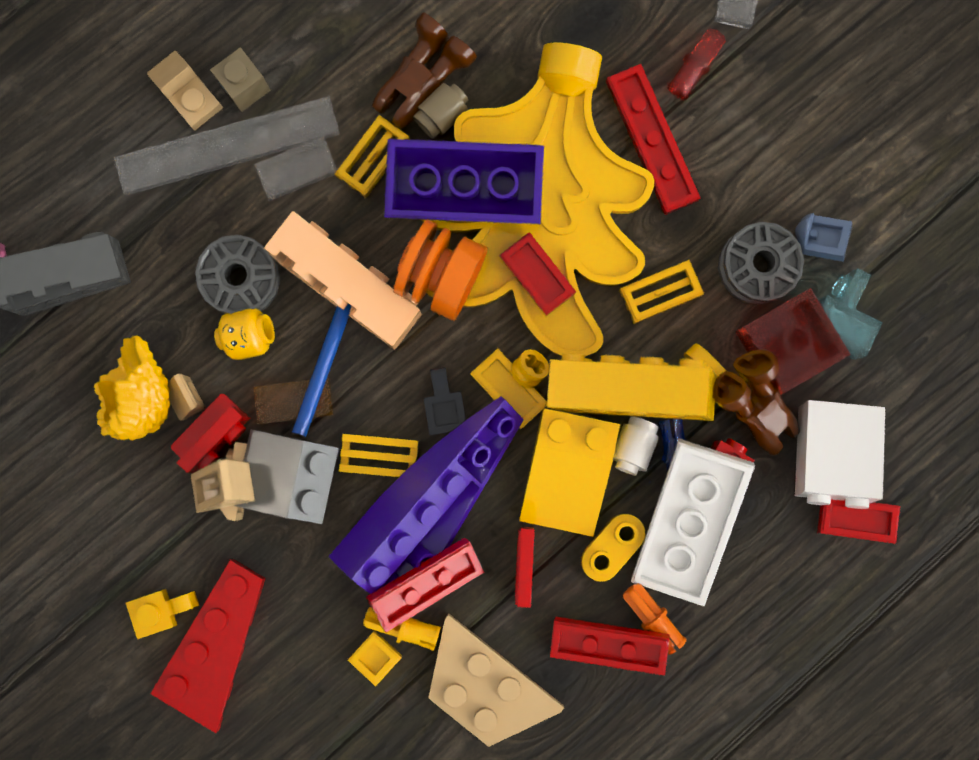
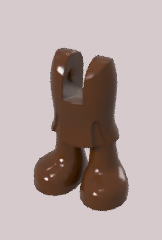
[372,13,477,129]
[713,349,800,455]

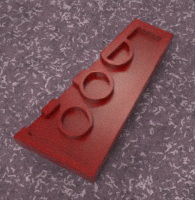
[150,559,265,733]

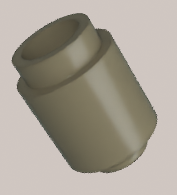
[413,83,469,139]

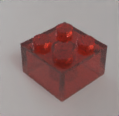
[735,288,851,394]

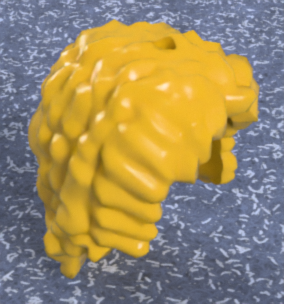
[94,335,170,440]

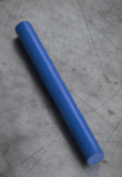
[292,304,351,437]

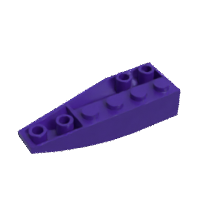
[328,396,524,594]

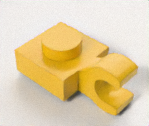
[126,589,199,639]

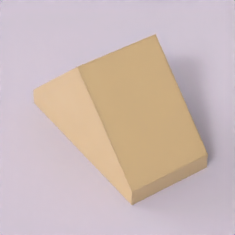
[191,460,255,513]

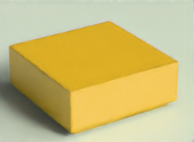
[348,630,402,686]

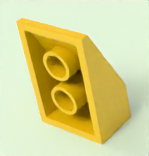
[519,408,620,537]

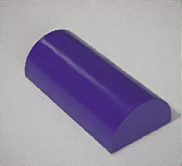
[384,139,544,225]

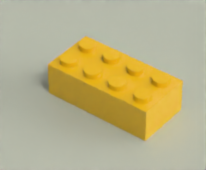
[547,353,716,421]

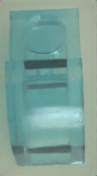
[814,268,883,360]

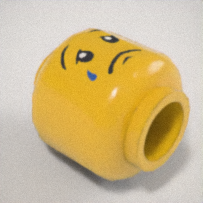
[214,308,275,360]

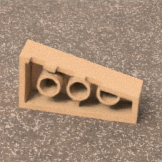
[264,211,422,350]

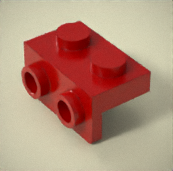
[171,394,251,473]

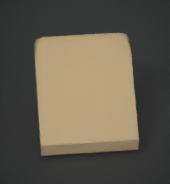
[167,373,205,420]

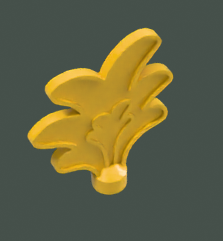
[420,42,654,356]

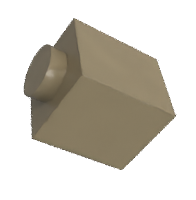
[210,47,271,112]

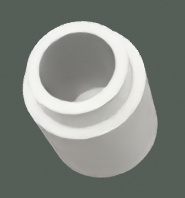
[613,416,659,476]

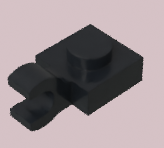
[423,367,466,435]

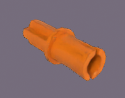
[623,583,687,655]

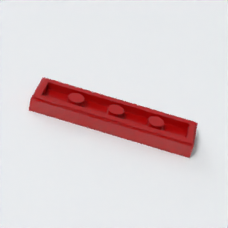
[606,64,700,215]

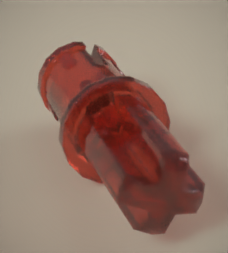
[667,29,726,100]

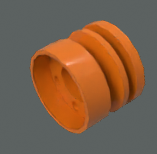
[393,220,488,321]

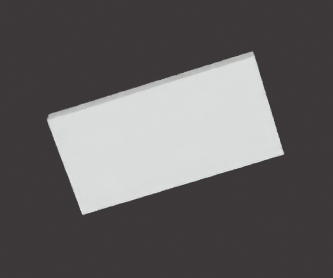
[631,439,755,606]

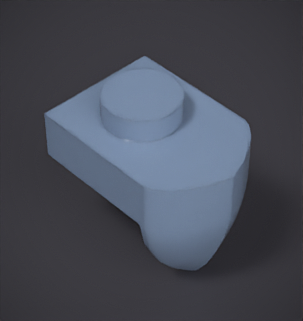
[795,213,852,262]

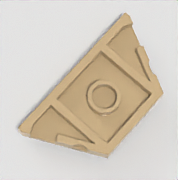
[428,614,564,747]

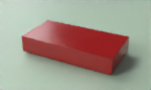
[499,232,576,316]
[817,499,900,544]
[515,527,535,608]

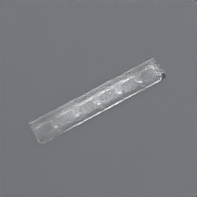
[114,96,341,195]

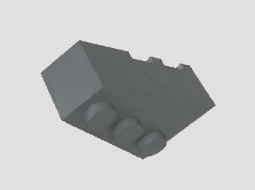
[0,232,131,316]

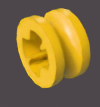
[511,349,550,388]

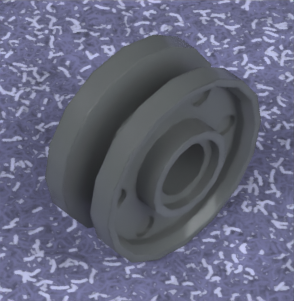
[718,222,804,305]
[195,235,280,314]

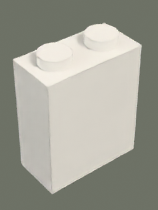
[795,400,885,509]

